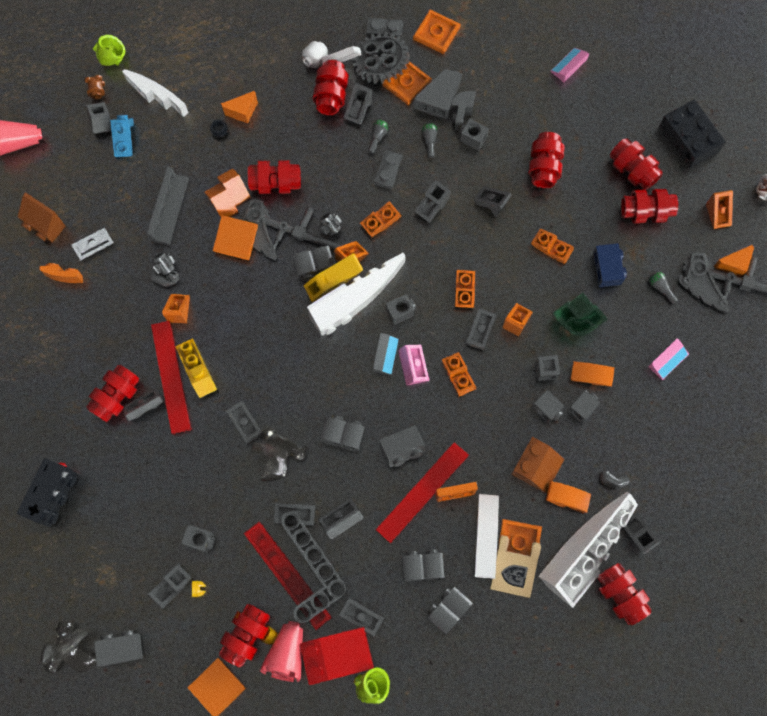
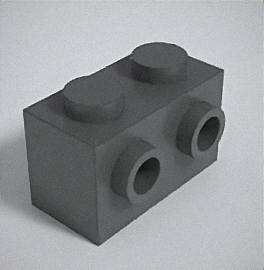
[379,425,425,468]
[94,630,143,667]

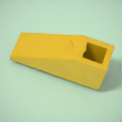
[303,254,363,302]
[175,338,217,398]

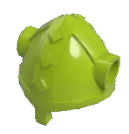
[92,35,126,66]
[354,668,390,704]

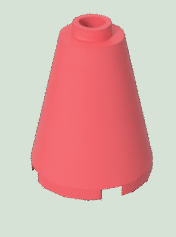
[0,120,42,156]
[260,621,303,682]

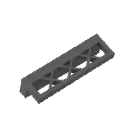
[147,167,189,246]

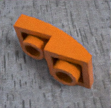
[360,201,402,237]
[531,228,574,264]
[40,263,83,283]
[455,270,475,308]
[442,352,476,397]
[571,361,615,387]
[546,481,591,514]

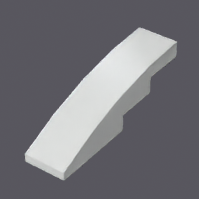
[122,69,189,117]
[475,494,499,579]

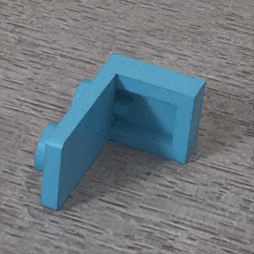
[110,115,134,157]

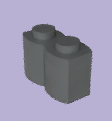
[293,246,334,281]
[321,415,365,452]
[402,550,445,582]
[427,587,473,635]

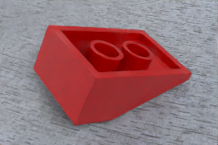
[300,627,374,685]

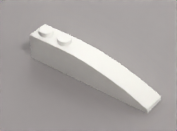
[307,253,405,336]
[539,492,638,608]

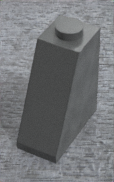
[414,69,462,119]

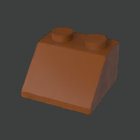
[18,192,66,243]
[511,437,564,494]

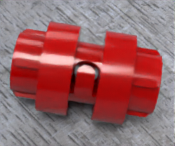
[312,60,349,115]
[528,132,565,188]
[610,138,663,190]
[248,160,301,194]
[621,189,678,224]
[86,365,139,422]
[598,563,652,626]
[219,604,270,668]

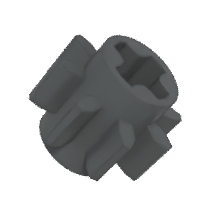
[318,212,342,235]
[151,252,175,275]

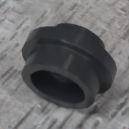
[210,119,228,137]

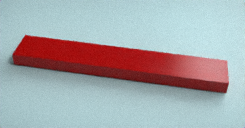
[151,320,192,434]
[376,442,469,544]
[243,521,332,630]

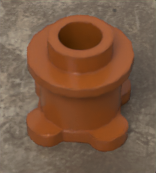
[84,75,105,99]

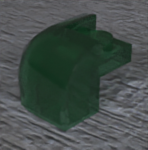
[553,293,608,337]

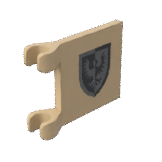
[490,535,541,598]

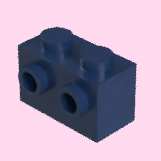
[593,243,627,287]

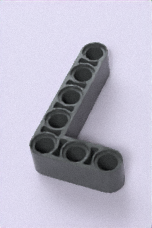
[281,512,346,623]

